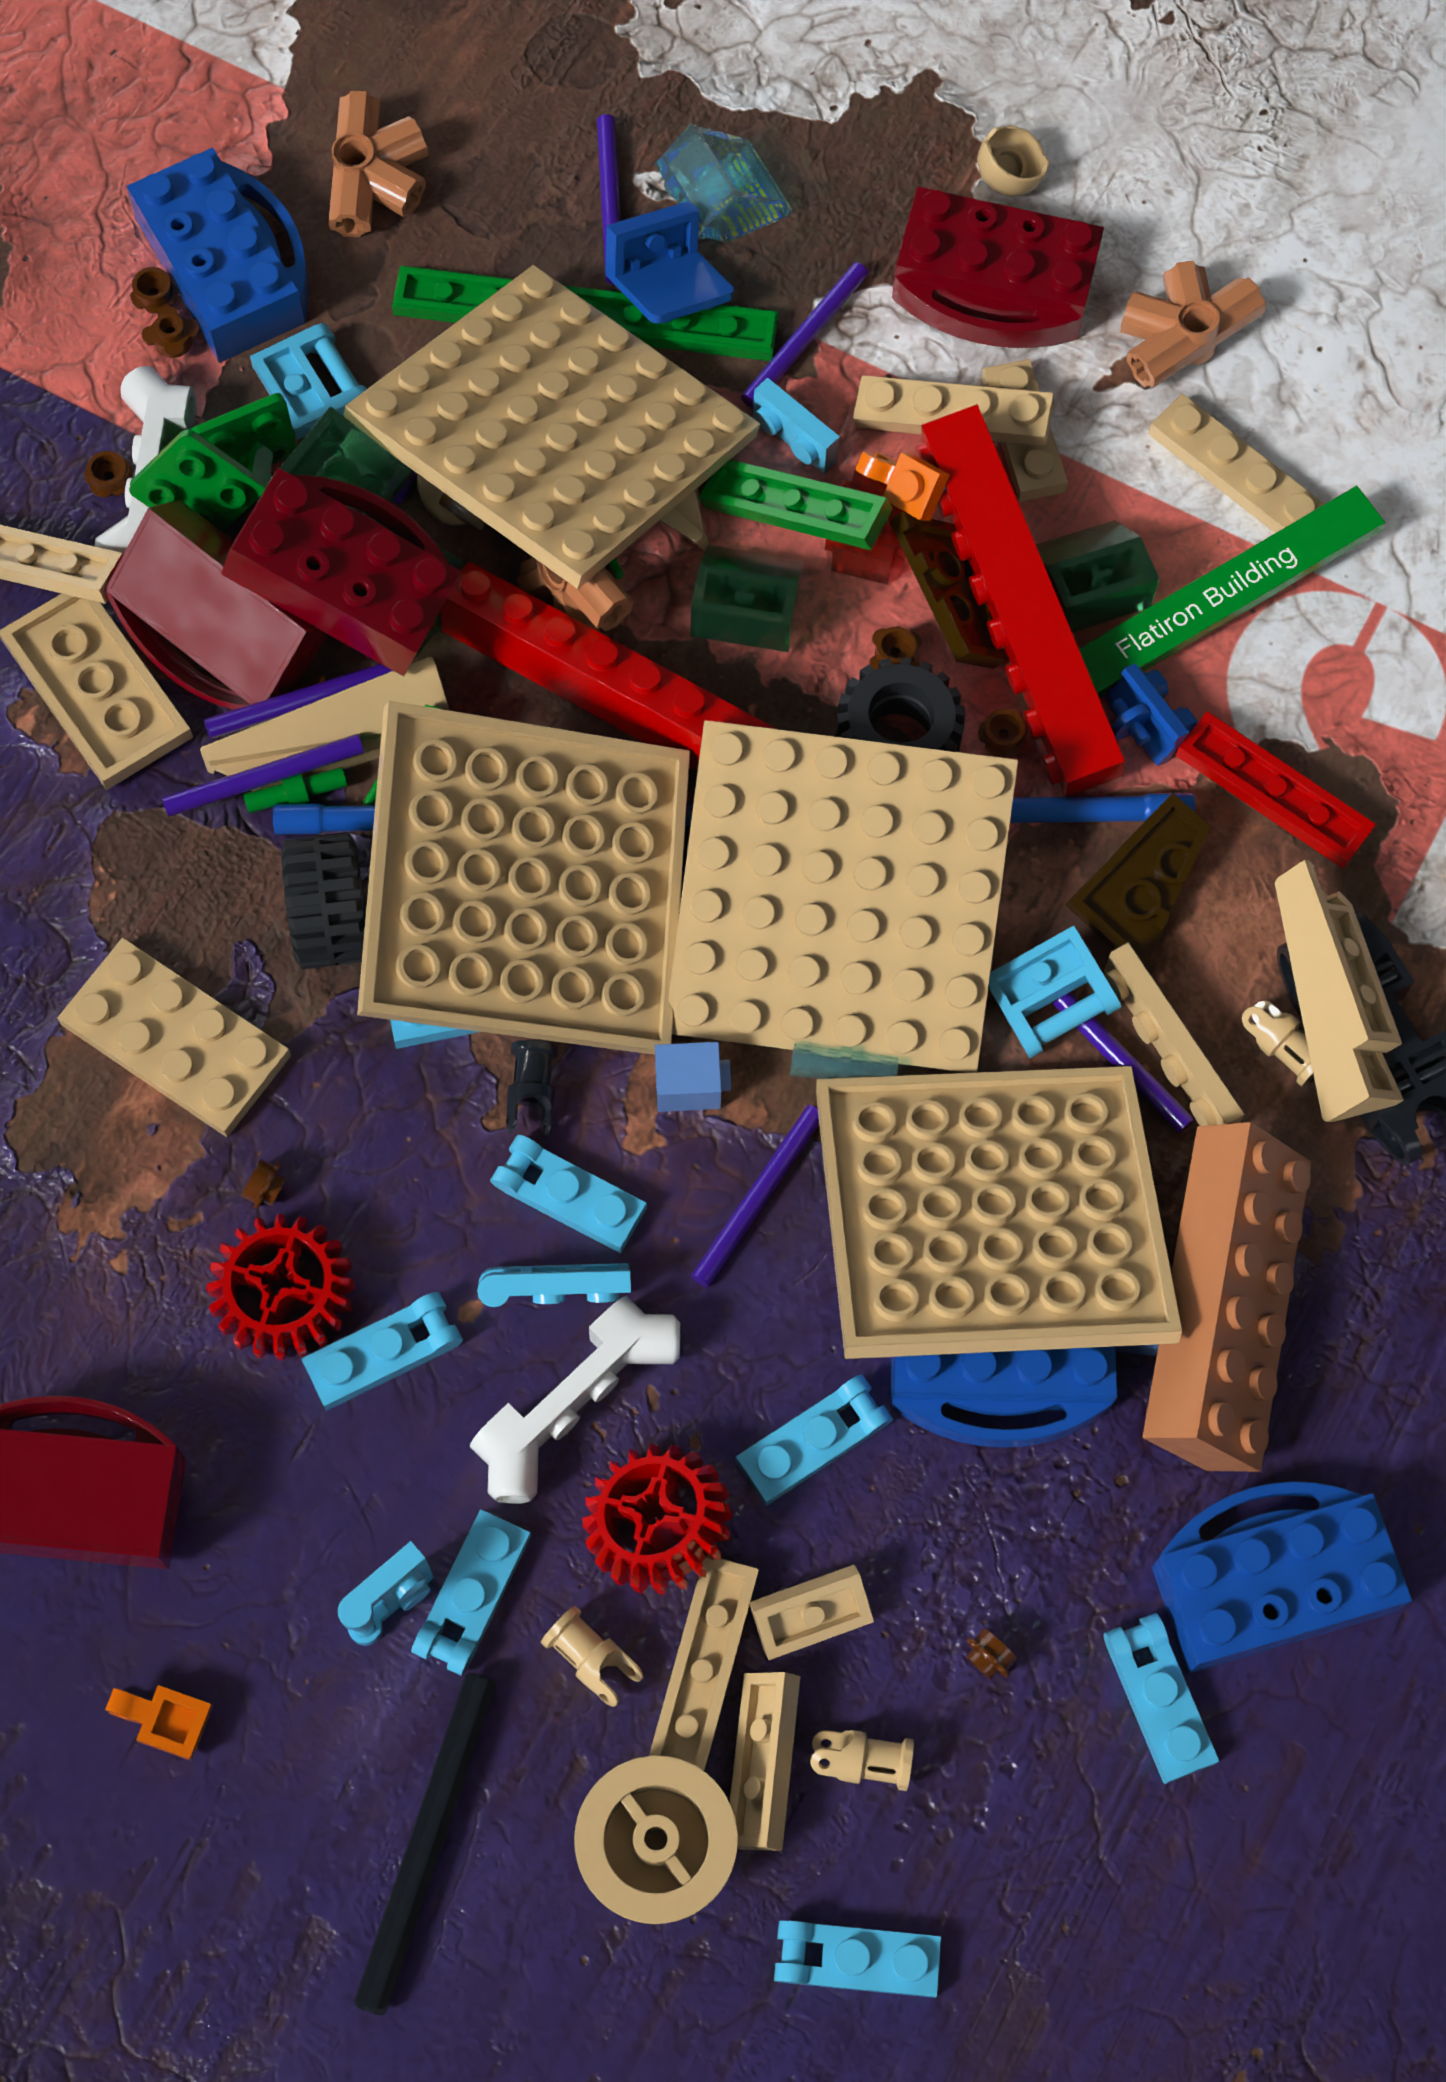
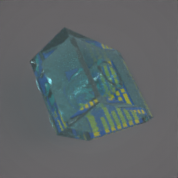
[655,124,792,242]

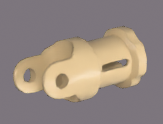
[1242,1001,1314,1087]
[541,1605,643,1707]
[811,1730,914,1791]

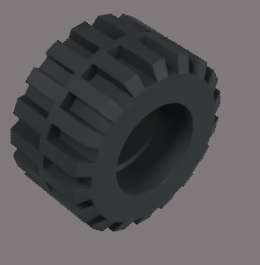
[835,657,966,752]
[281,832,366,970]

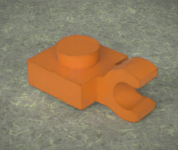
[855,451,950,521]
[105,1685,213,1761]

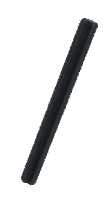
[354,1673,496,2015]

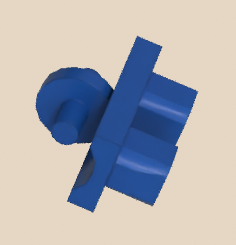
[1105,663,1198,766]

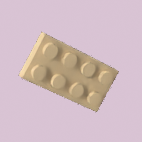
[0,594,193,790]
[57,938,291,1138]

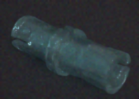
[789,1043,898,1079]

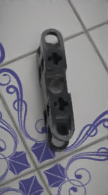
[1277,910,1446,1165]

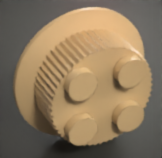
[574,1756,738,1924]

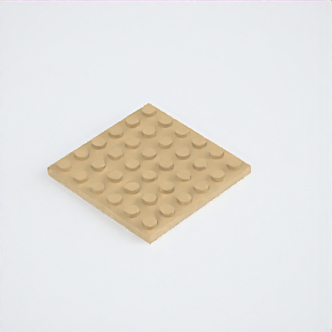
[343,265,760,589]
[357,701,690,1055]
[668,720,1018,1073]
[816,1066,1182,1359]

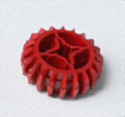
[206,1213,355,1361]
[582,1443,733,1595]

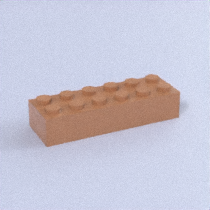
[1142,1122,1311,1472]

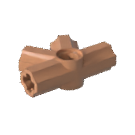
[329,91,428,238]
[1121,261,1266,388]
[516,557,634,632]

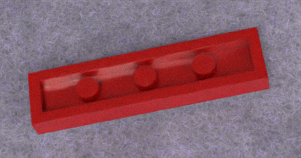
[1175,711,1376,869]

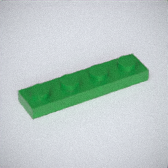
[698,460,893,550]

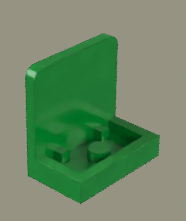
[187,393,297,464]
[129,430,274,532]

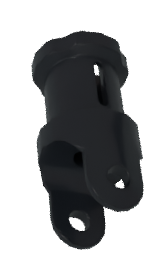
[506,1039,558,1138]

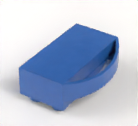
[126,147,309,363]
[891,1346,1117,1448]
[1152,1482,1412,1674]

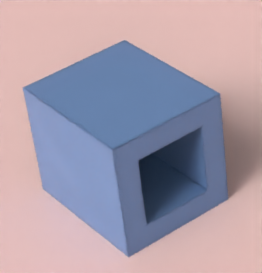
[655,1042,731,1112]

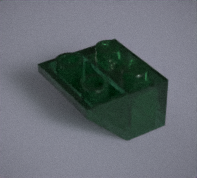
[1036,520,1160,632]
[690,545,805,653]

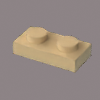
[749,1565,874,1660]

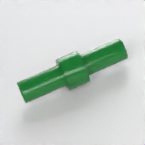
[243,767,347,814]

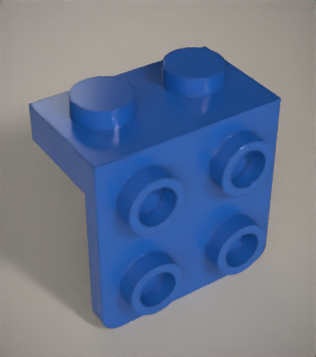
[605,201,734,323]

